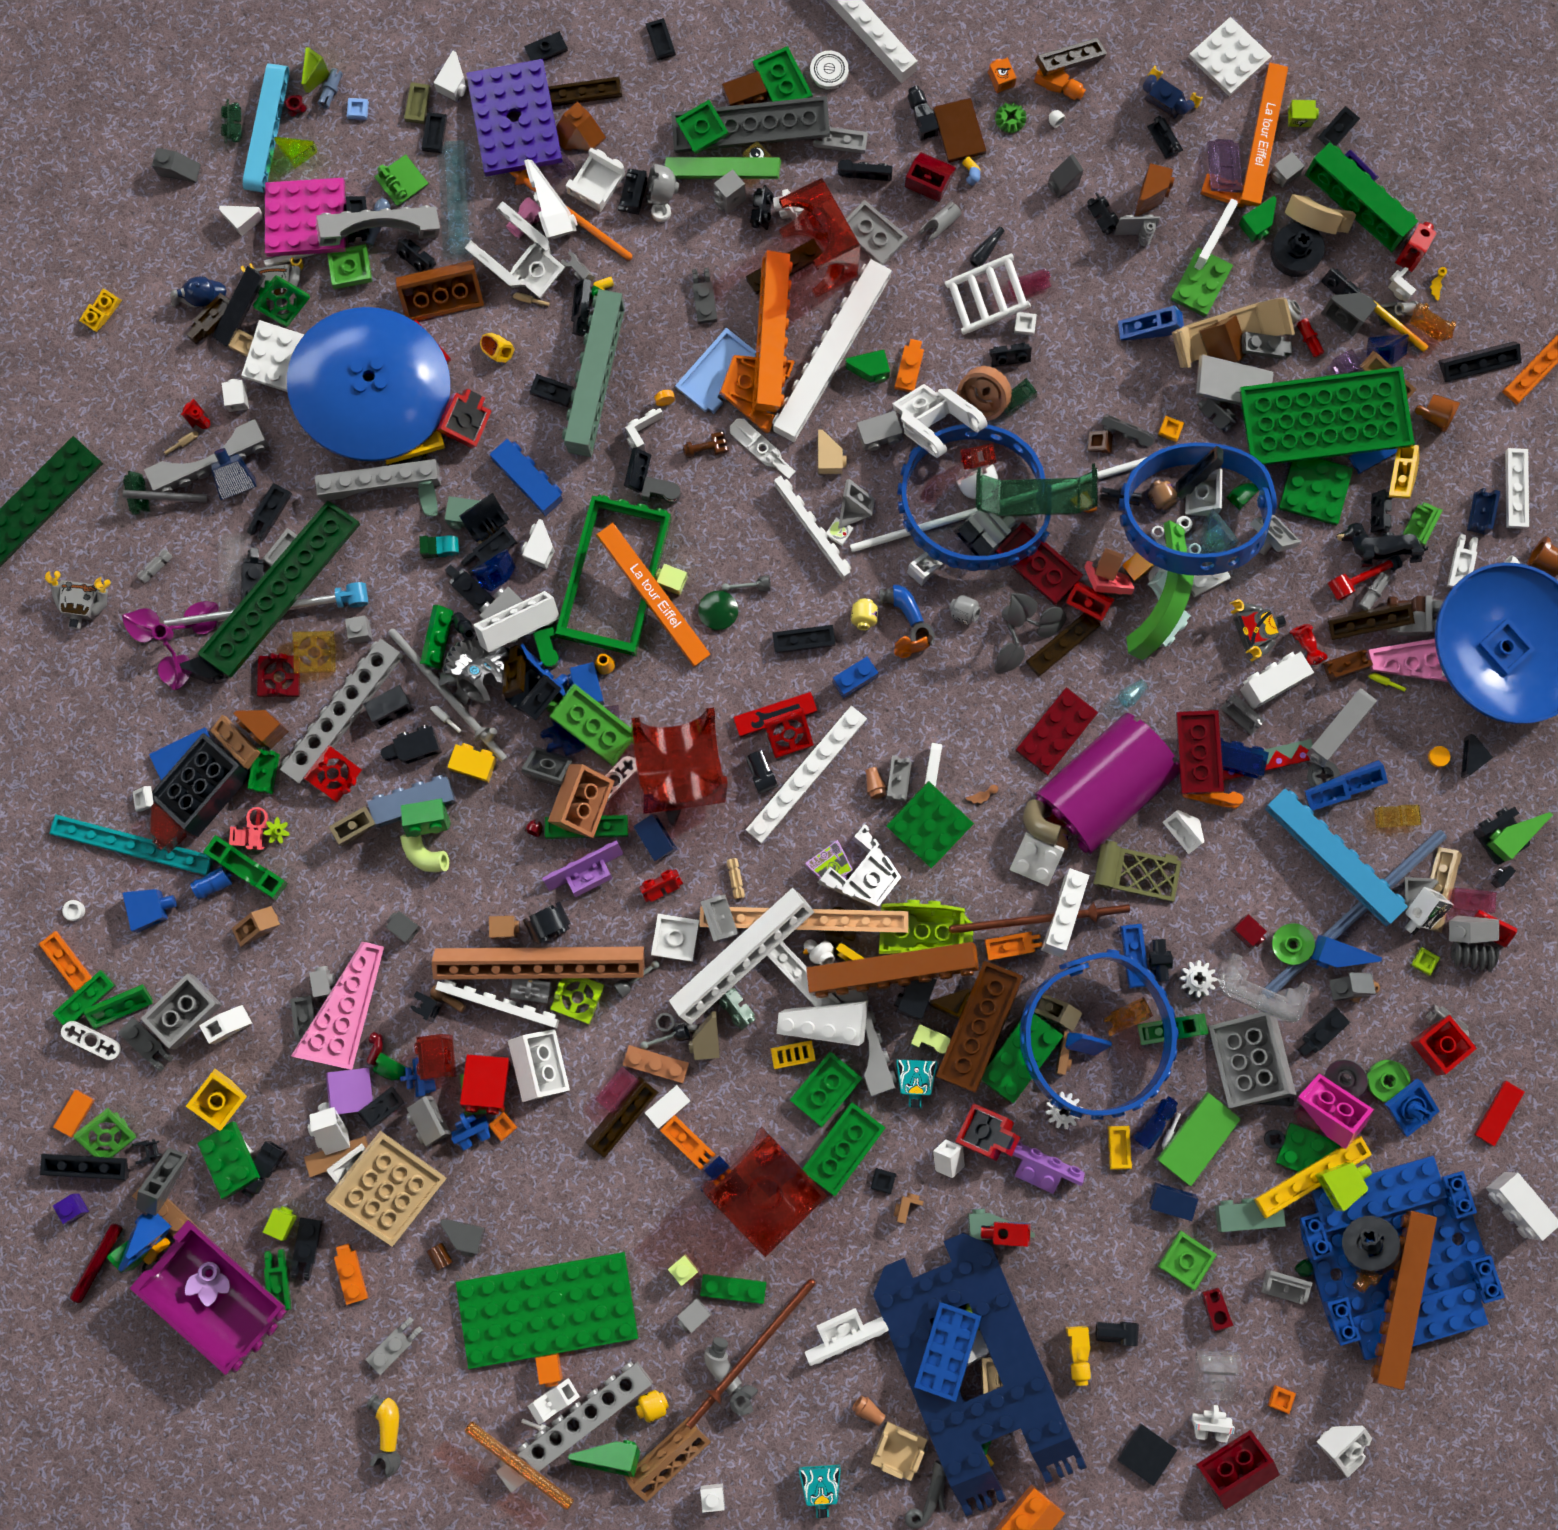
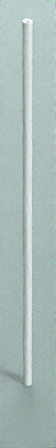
[850,457,1147,552]

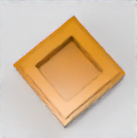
[1158,416,1184,442]

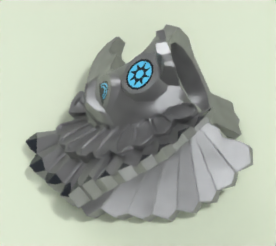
[438,636,510,705]

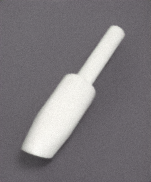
[430,706,462,733]
[1161,1112,1181,1150]
[521,1419,558,1439]

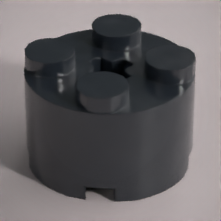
[523,901,571,945]

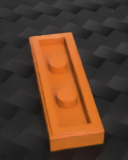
[39,931,92,992]

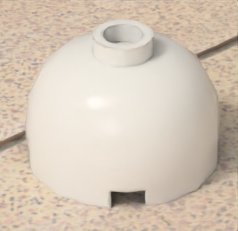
[956,464,998,501]

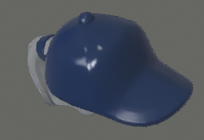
[170,276,226,307]

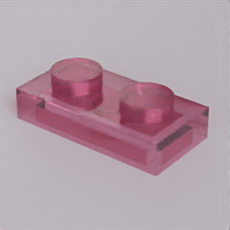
[1451,887,1497,914]
[595,1067,639,1113]

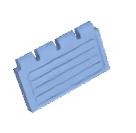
[675,328,756,414]

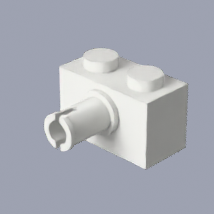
[308,1102,350,1155]

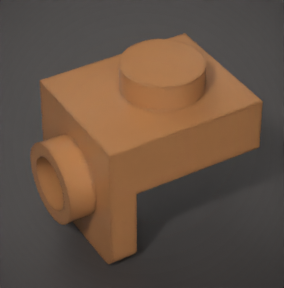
[893,1193,924,1224]

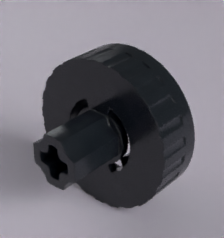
[1270,223,1325,277]
[1342,1216,1401,1276]

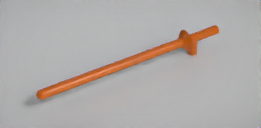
[509,169,632,260]

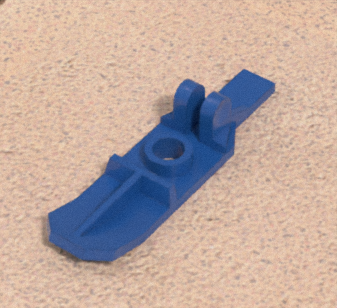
[520,644,568,697]

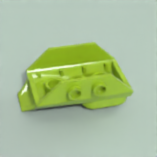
[879,900,973,955]

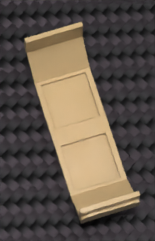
[1172,297,1295,368]

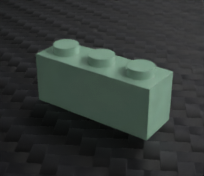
[1215,1198,1286,1232]

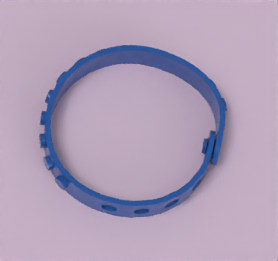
[897,424,1052,571]
[1118,443,1277,576]
[1020,949,1178,1120]

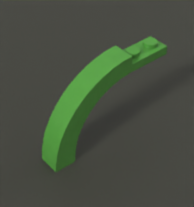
[1126,520,1194,660]

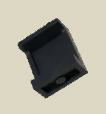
[505,668,562,721]

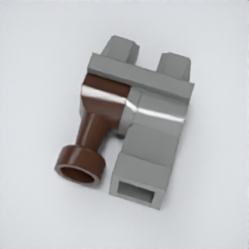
[1387,595,1443,636]

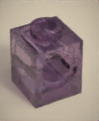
[1329,349,1361,375]

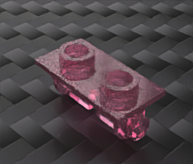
[1007,269,1051,300]

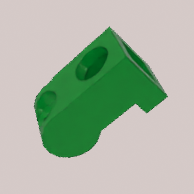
[533,627,560,669]

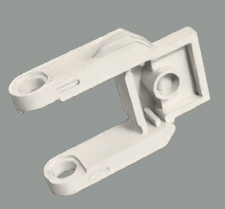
[465,201,565,299]
[892,384,987,458]

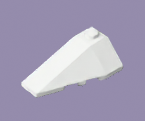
[525,159,577,239]

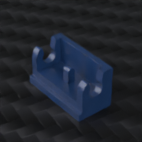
[1467,488,1501,535]
[633,814,678,861]
[1150,1182,1199,1221]

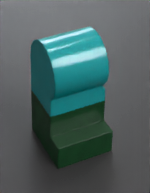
[419,535,459,559]

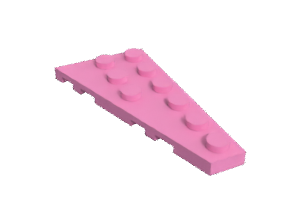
[1367,638,1448,682]
[291,942,384,1070]

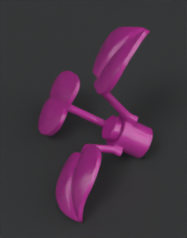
[122,601,219,690]

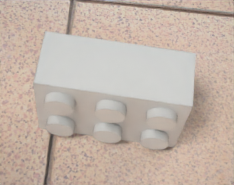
[1240,652,1314,710]
[1486,1172,1558,1241]

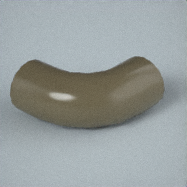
[1023,800,1061,846]

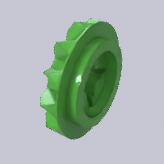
[995,102,1026,133]

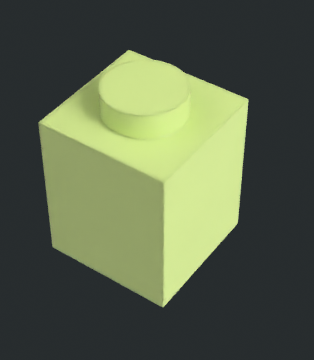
[655,564,688,595]
[668,1254,699,1286]

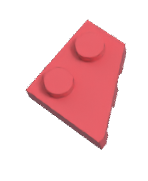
[1084,561,1135,595]

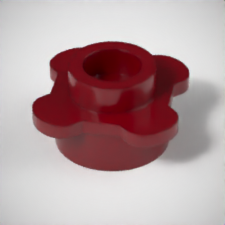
[284,95,307,117]

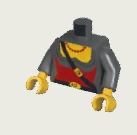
[1229,599,1286,662]

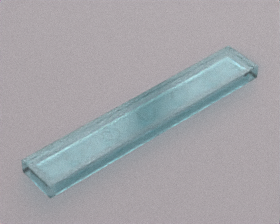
[444,140,470,255]

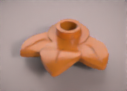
[894,636,930,658]

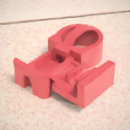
[229,807,268,850]

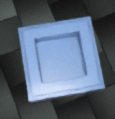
[347,98,369,120]

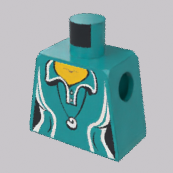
[896,1060,937,1108]
[799,1464,841,1518]

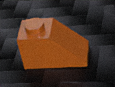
[556,102,606,151]

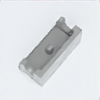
[886,755,911,802]
[701,894,738,942]
[1261,1269,1313,1304]

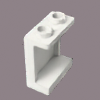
[566,148,625,212]

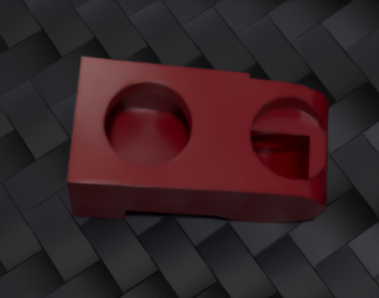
[1201,1288,1233,1332]

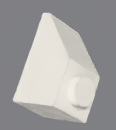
[434,51,467,102]

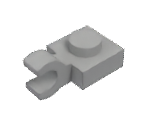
[561,251,596,282]

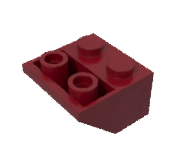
[904,152,956,202]

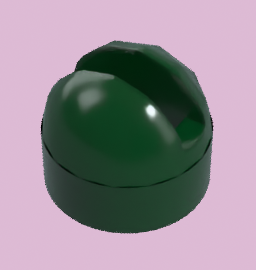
[1294,1258,1314,1277]

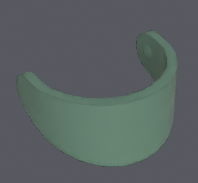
[418,481,438,517]

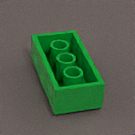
[981,1014,1063,1104]

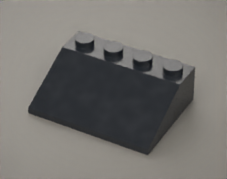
[152,733,250,837]

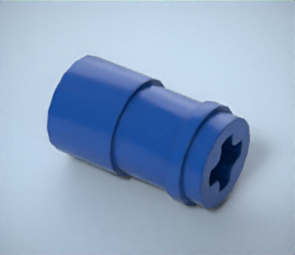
[190,866,232,900]

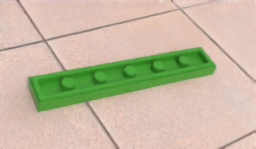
[665,157,781,179]

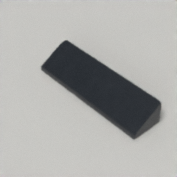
[212,266,266,347]
[1439,341,1522,382]
[40,1153,129,1180]

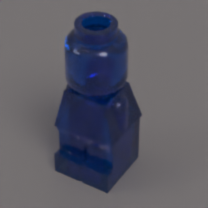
[1131,1096,1178,1150]

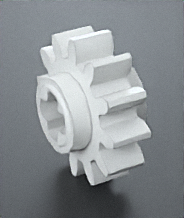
[1179,960,1218,998]
[1045,1092,1083,1129]

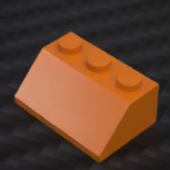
[995,1484,1065,1530]

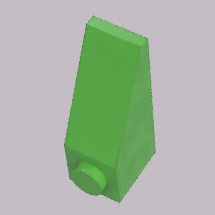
[1486,812,1553,862]

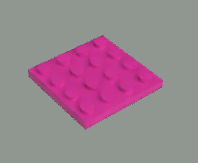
[265,178,346,257]

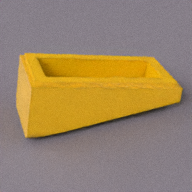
[770,1040,816,1069]

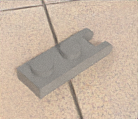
[813,127,868,154]

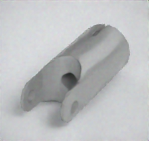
[919,201,962,242]

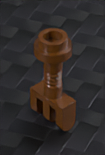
[683,432,729,458]

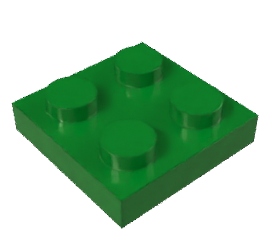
[675,100,729,155]

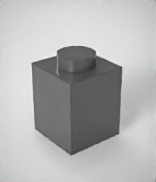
[386,911,421,944]

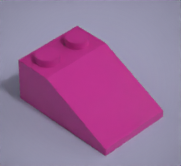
[1297,1074,1374,1149]

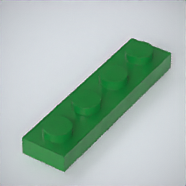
[545,815,628,839]

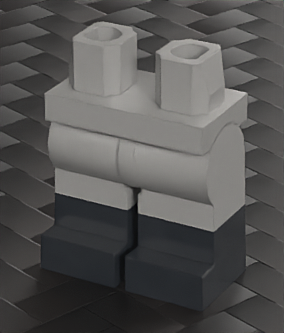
[954,499,1016,556]

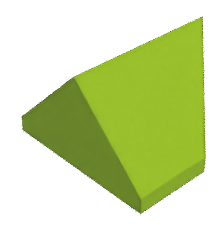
[302,47,330,93]

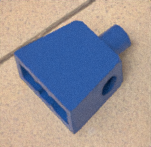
[122,889,177,933]

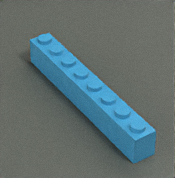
[1265,788,1408,927]

